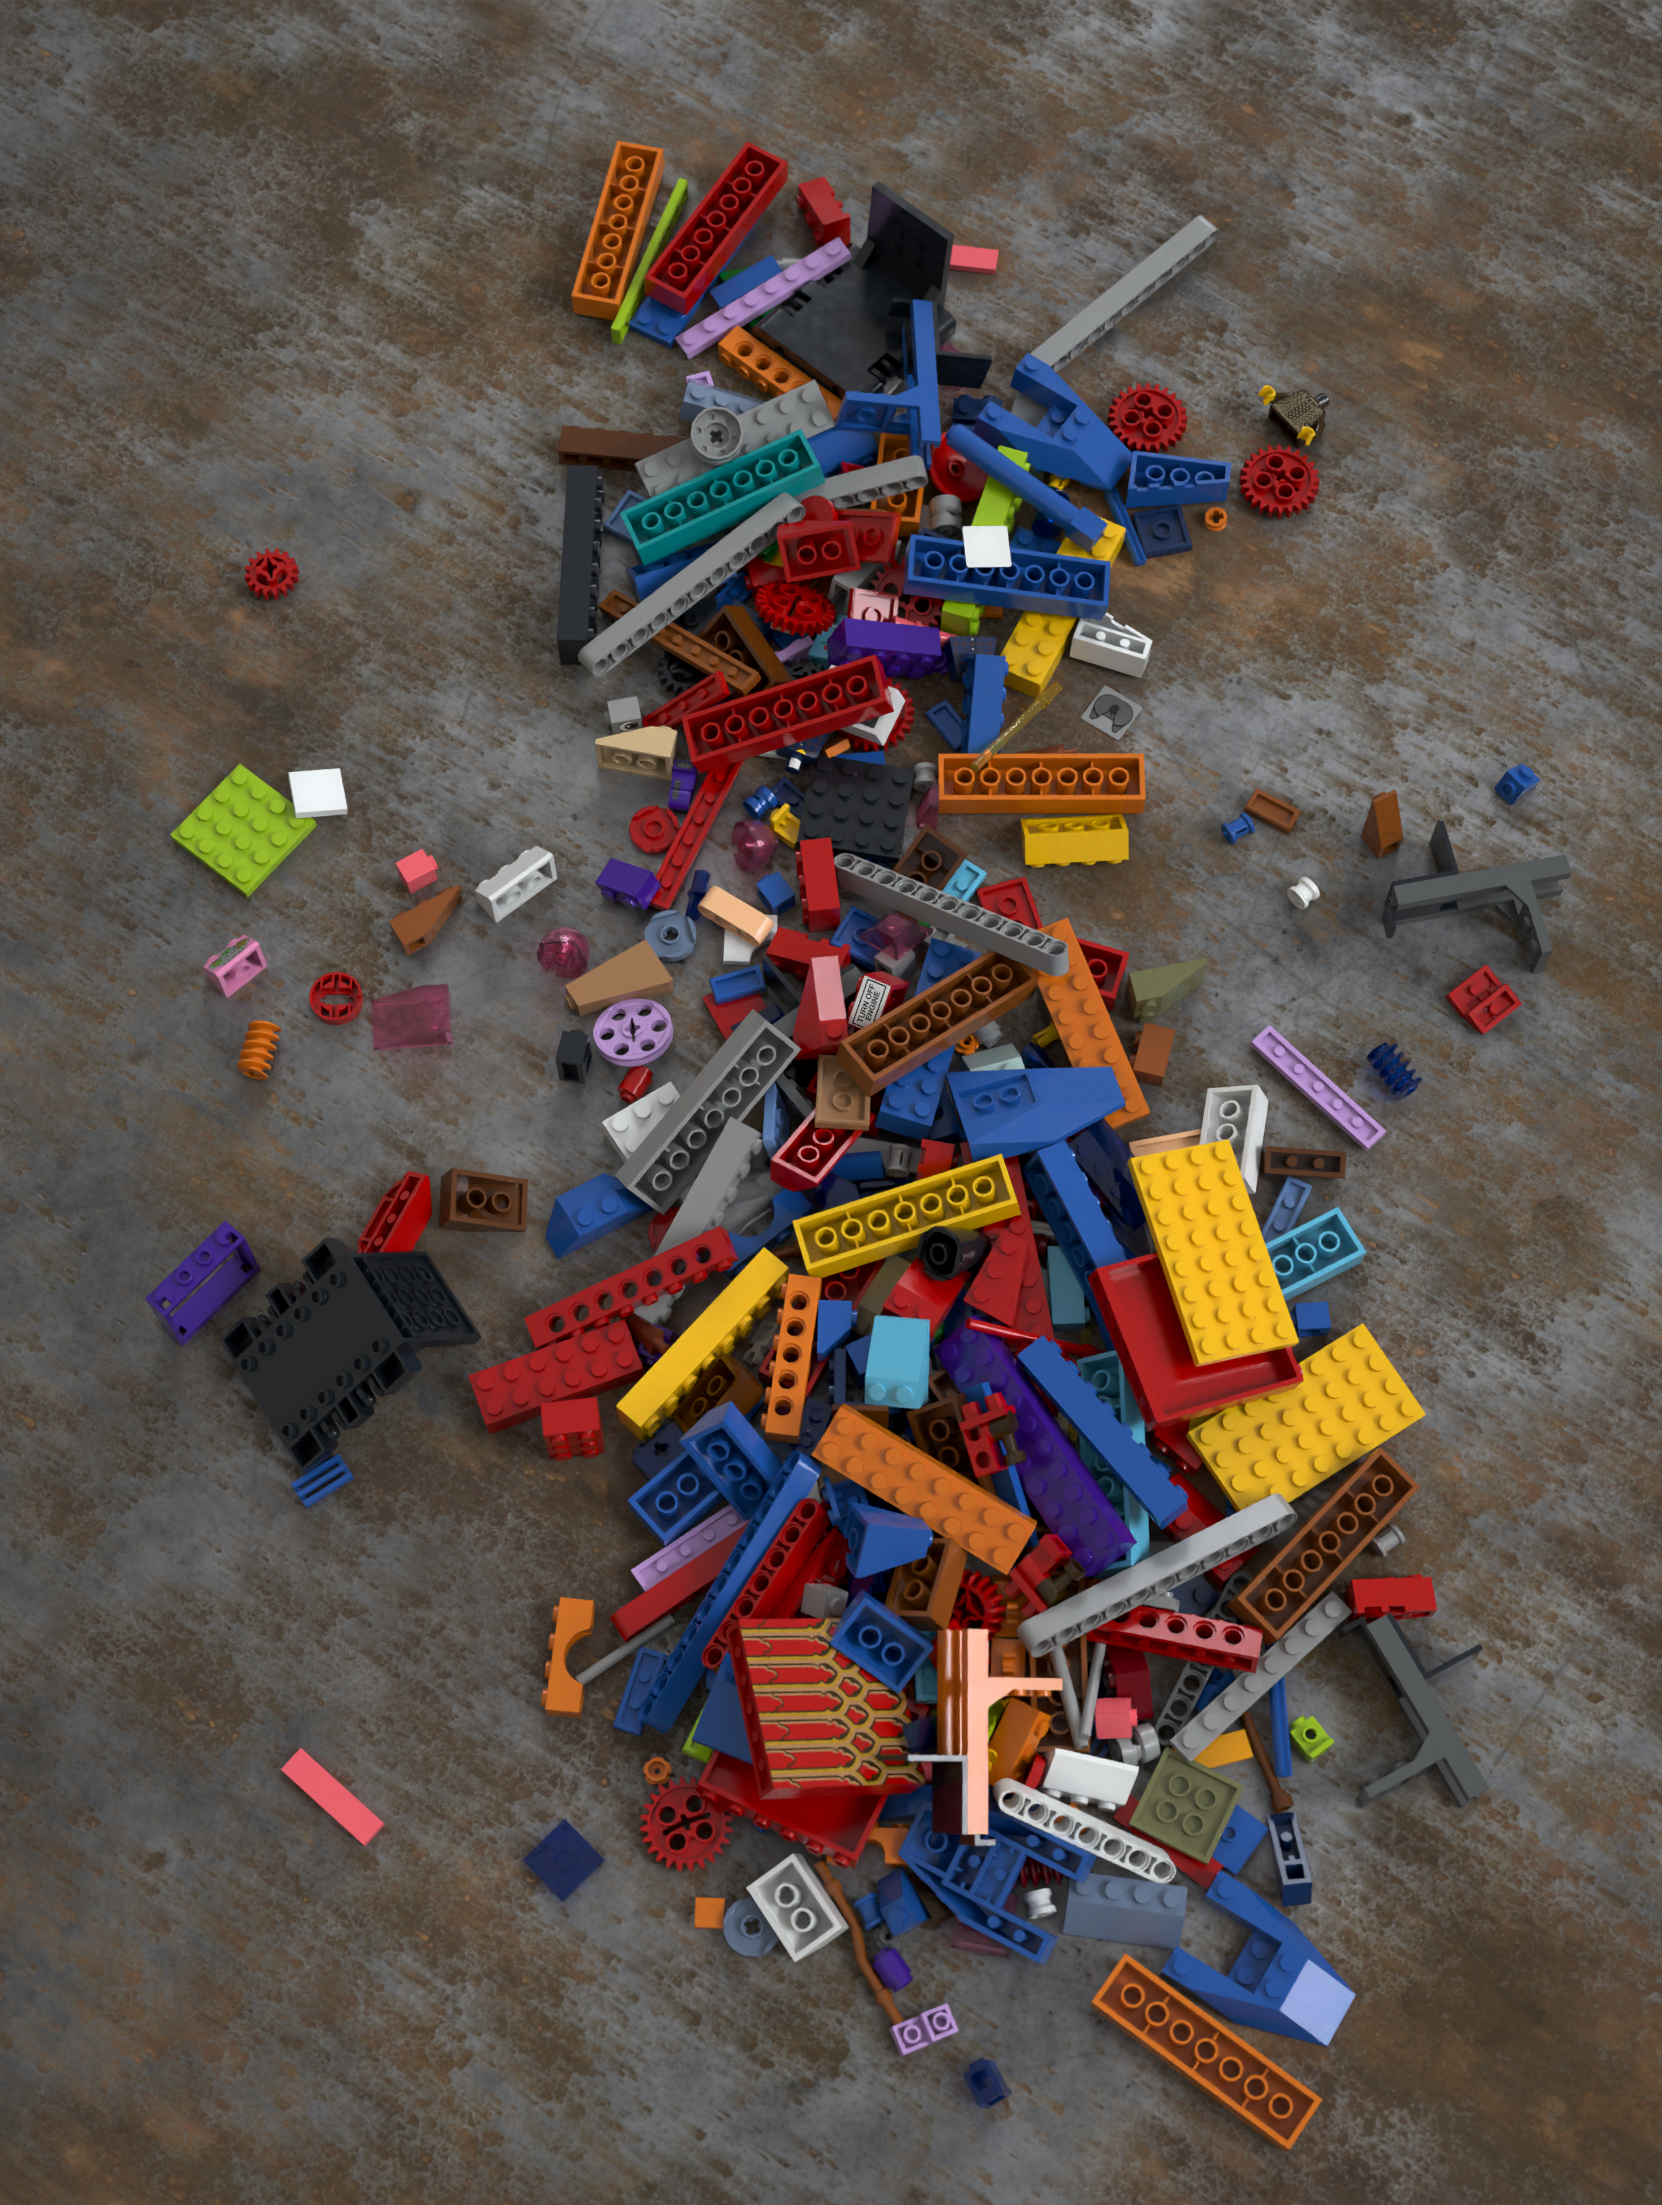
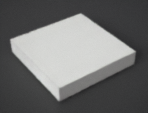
[288,768,347,818]

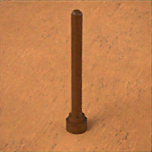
[1239,1710,1295,1814]

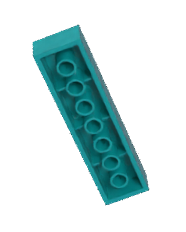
[620,429,825,566]

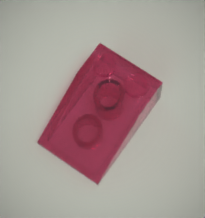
[372,984,453,1050]

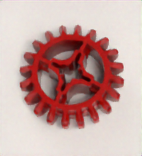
[950,1569,1006,1641]

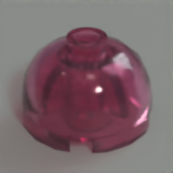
[731,819,778,871]
[536,926,591,978]

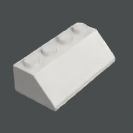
[1199,1085,1268,1194]

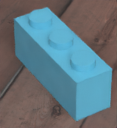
[1046,1246,1090,1332]

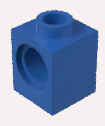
[756,871,795,916]
[1289,1301,1331,1338]

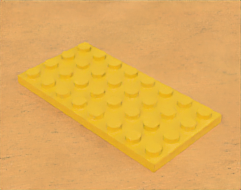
[1127,1139,1299,1367]
[1186,1323,1426,1512]

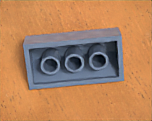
[678,378,766,423]
[1062,1873,1188,1950]

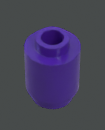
[872,1947,914,1993]

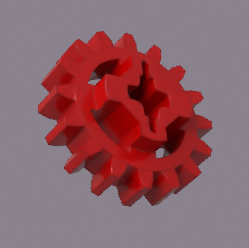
[244,548,300,600]

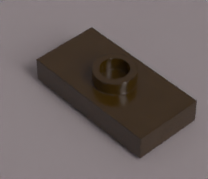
[908,1872,955,1926]

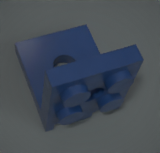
[829,1348,901,1429]

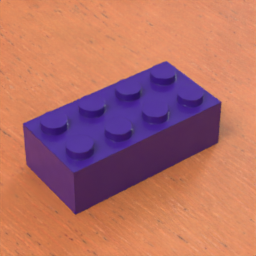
[827,618,942,679]

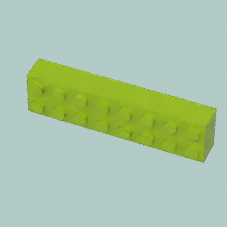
[941,445,1031,637]

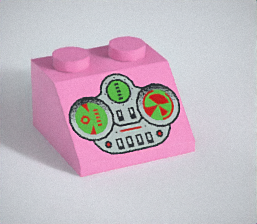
[203,934,268,998]

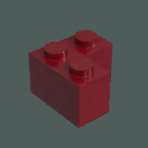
[1102,1644,1154,1720]

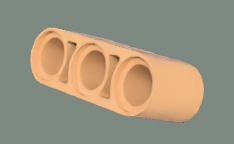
[697,886,774,947]

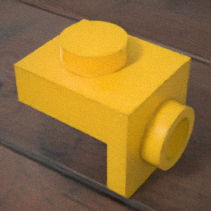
[769,803,801,849]

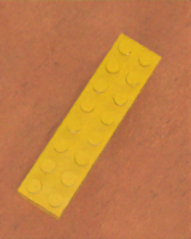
[1000,516,1126,700]
[792,1154,1021,1278]
[616,1247,789,1443]

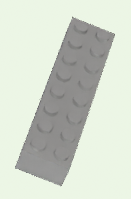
[634,380,836,499]
[615,1009,801,1215]

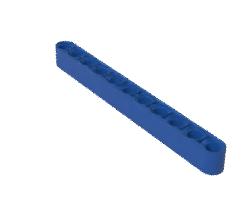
[638,1450,822,1733]

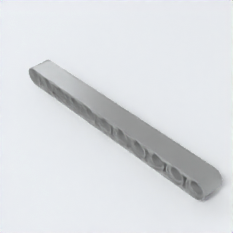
[1030,215,1220,373]
[674,455,928,553]
[578,492,806,677]
[834,853,1069,976]
[1016,1493,1298,1657]

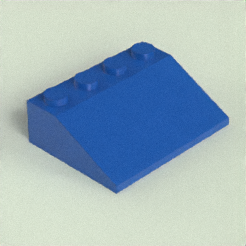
[692,1652,753,1765]

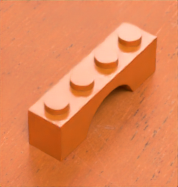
[541,1597,596,1718]

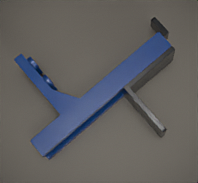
[835,297,992,470]

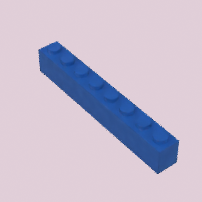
[1017,1335,1188,1530]

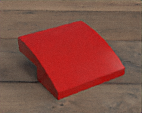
[1445,964,1522,1035]

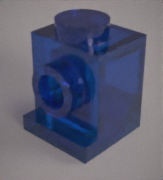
[963,2058,1012,2109]

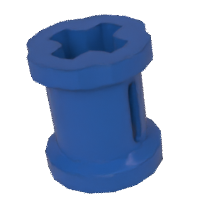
[1221,812,1255,845]
[853,1892,886,1931]

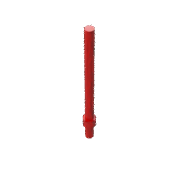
[965,1318,1107,1359]

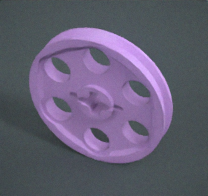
[593,998,673,1067]

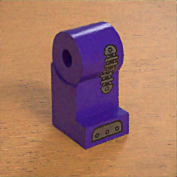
[668,759,698,812]

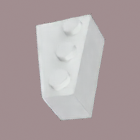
[1070,613,1152,678]

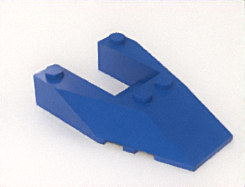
[973,353,1133,493]
[898,1801,1097,1964]
[1159,1870,1356,2047]

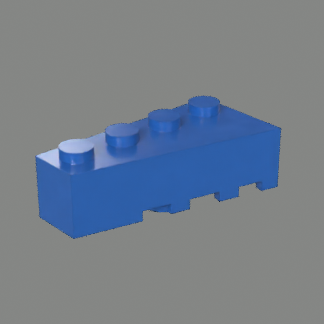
[1125,451,1231,508]
[961,653,1008,754]

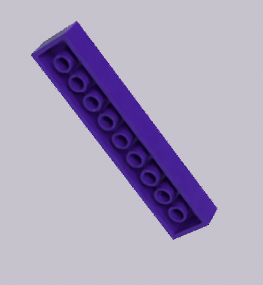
[933,1316,1137,1577]

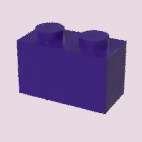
[595,858,661,910]

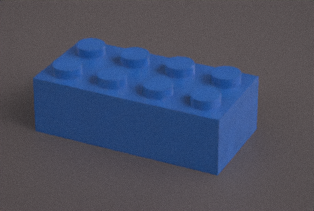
[627,1450,725,1548]

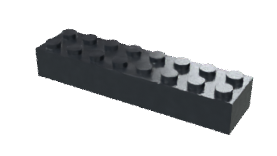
[557,465,605,665]

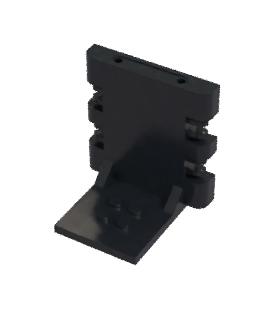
[752,181,956,401]
[219,1238,482,1473]

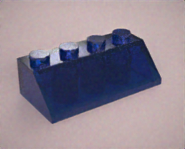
[1067,1118,1147,1233]

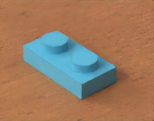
[942,859,987,902]

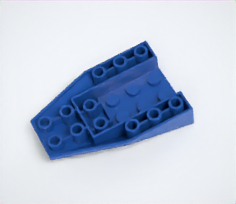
[946,1067,1126,1163]

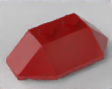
[357,1171,432,1253]

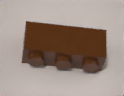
[1260,1146,1347,1179]

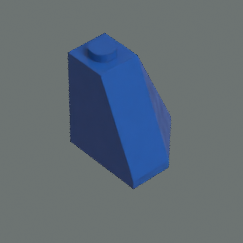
[844,1502,933,1578]

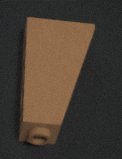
[564,939,674,1016]

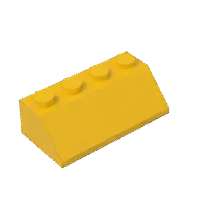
[1020,814,1129,867]

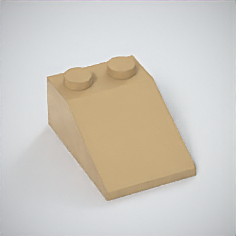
[595,726,679,781]

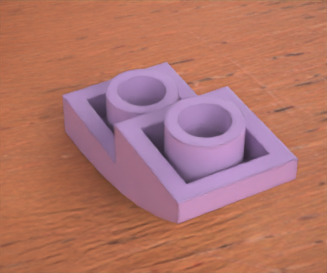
[890,2003,959,2057]

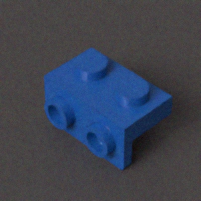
[821,1476,869,1535]

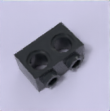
[555,1030,592,1085]

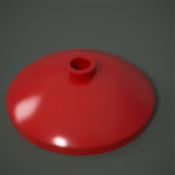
[928,431,989,503]

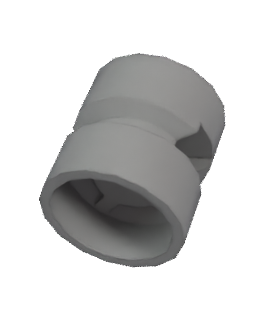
[929,495,962,540]
[1108,1723,1160,1766]

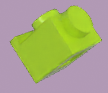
[1289,1715,1334,1764]

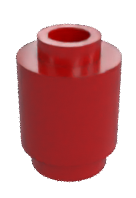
[617,1065,653,1104]

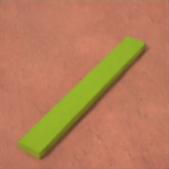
[611,178,689,345]

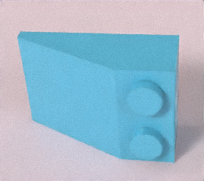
[865,1315,930,1409]

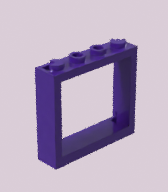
[145,1220,260,1347]

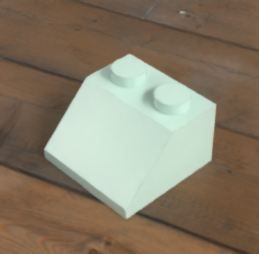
[961,1043,1025,1072]

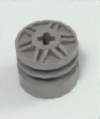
[690,406,743,467]

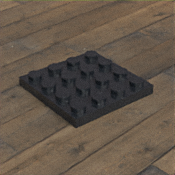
[796,754,915,863]

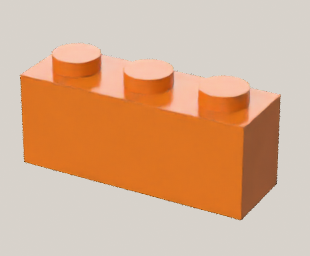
[988,1697,1051,1795]

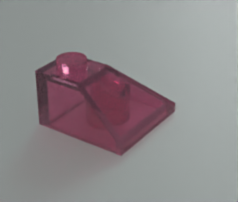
[859,909,933,961]

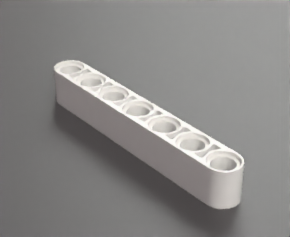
[993,1778,1176,1884]

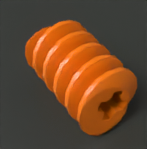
[236,1020,282,1080]

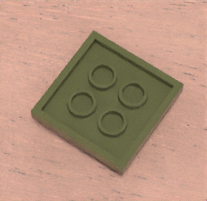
[1128,1747,1245,1866]

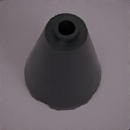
[917,1226,991,1281]

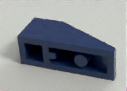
[1266,1812,1312,1907]

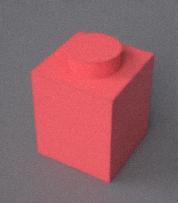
[395,848,438,894]
[1095,1698,1138,1739]

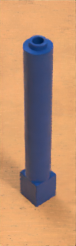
[945,424,1108,553]

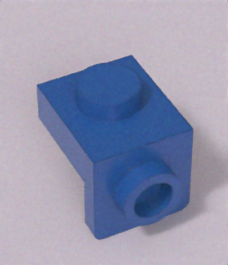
[1494,763,1540,805]

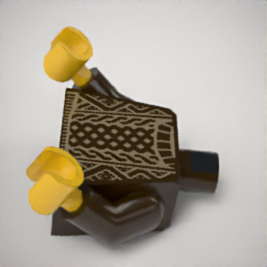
[1257,385,1330,449]

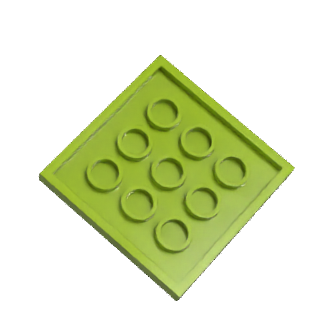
[170,764,317,898]

